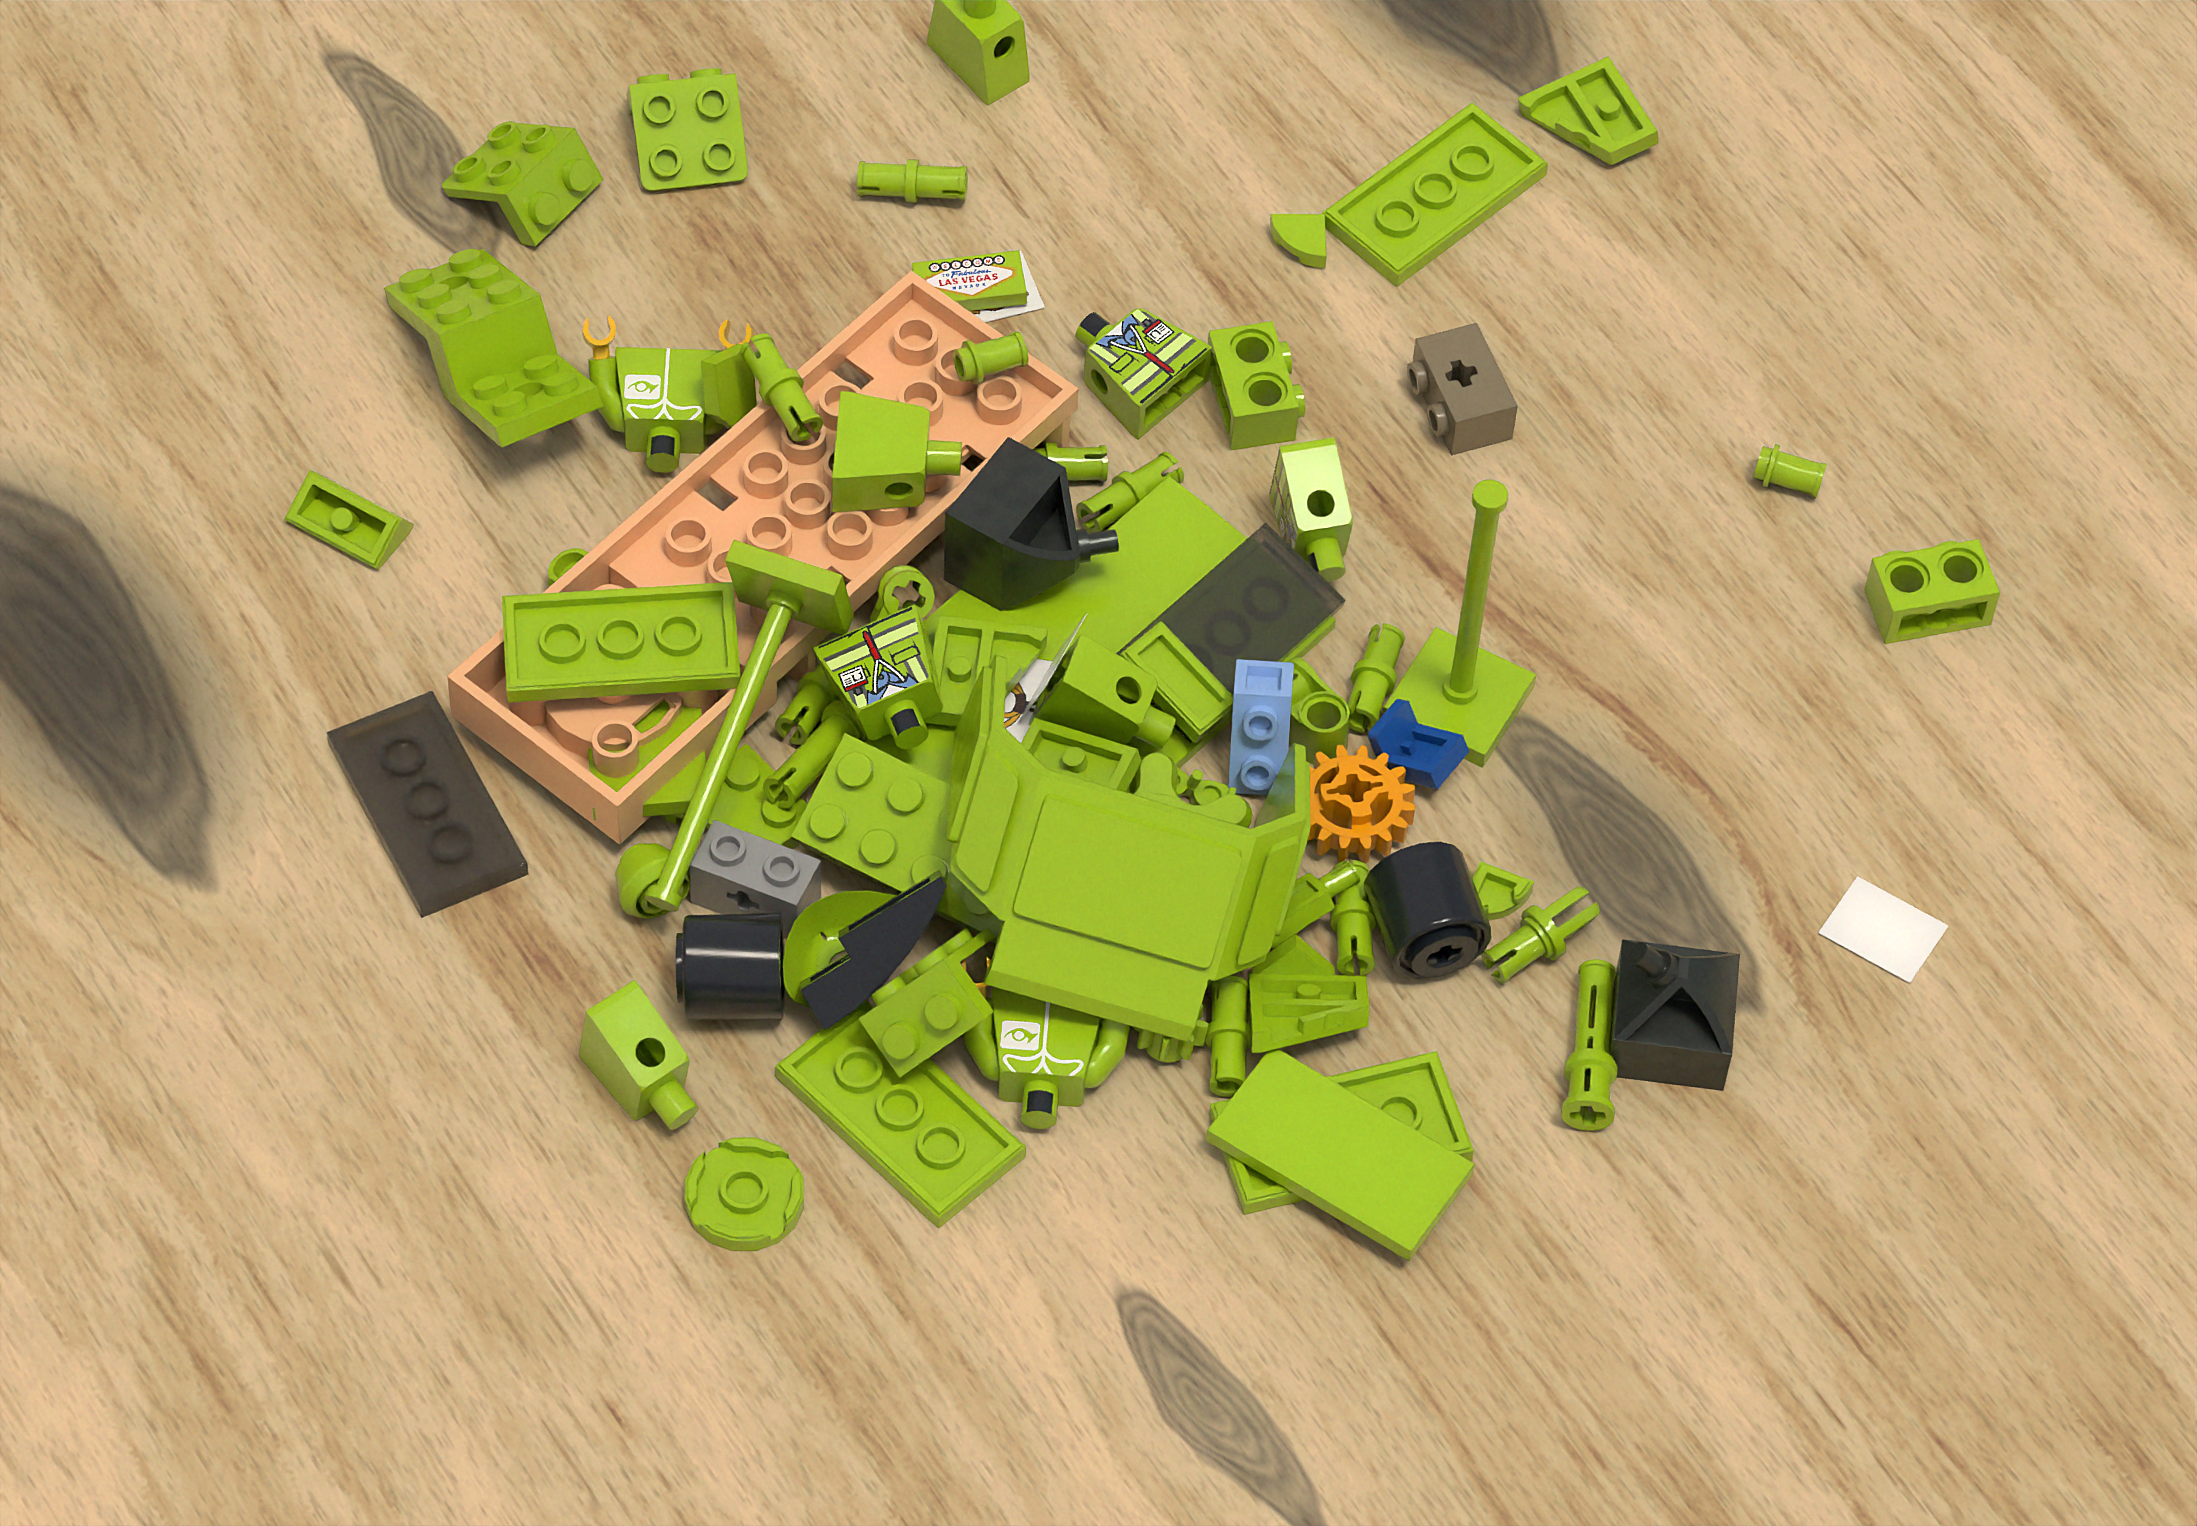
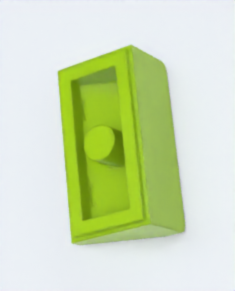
[284,470,414,570]

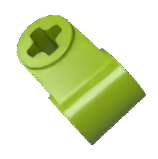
[1287,657,1350,765]

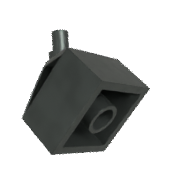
[943,437,1119,611]
[1609,939,1740,1091]

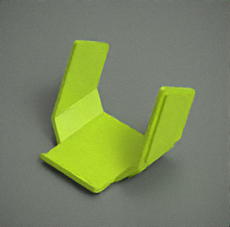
[947,654,1310,1042]

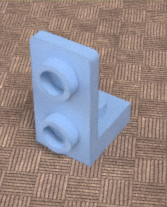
[1228,659,1294,795]

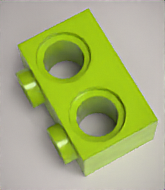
[1208,321,1305,451]
[1864,539,2000,644]

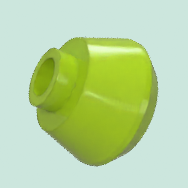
[615,843,690,919]

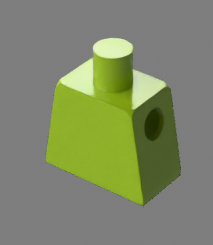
[927,0,1030,106]
[832,391,962,512]
[1028,634,1176,749]
[578,980,699,1130]

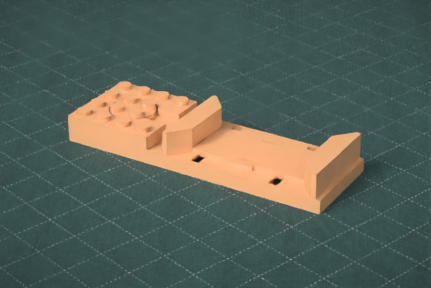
[447,271,1079,845]

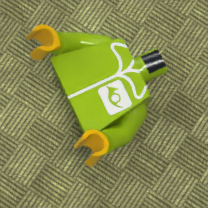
[582,316,755,473]
[960,957,1130,1129]

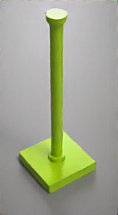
[1382,479,1536,768]
[645,539,854,912]

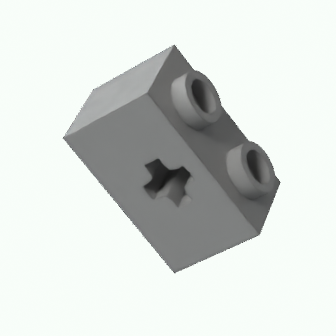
[689,820,821,939]

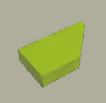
[701,344,757,429]

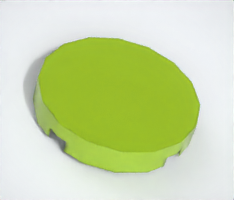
[685,1137,804,1251]

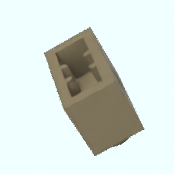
[1407,323,1518,456]

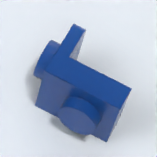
[1368,699,1469,789]

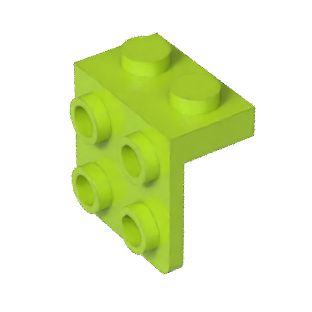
[626,68,748,192]
[442,121,604,246]
[859,927,995,1078]

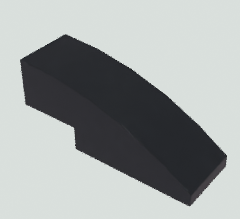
[800,870,947,1030]

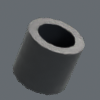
[1364,842,1492,979]
[675,913,785,1021]

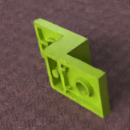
[384,249,603,448]

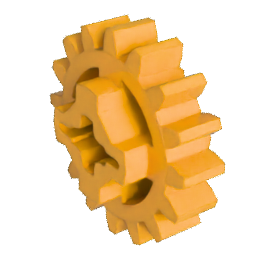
[1307,745,1416,863]

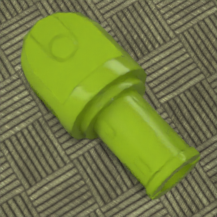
[1481,886,1600,984]

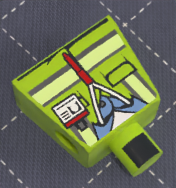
[1075,308,1212,440]
[1269,437,1353,583]
[814,604,944,749]

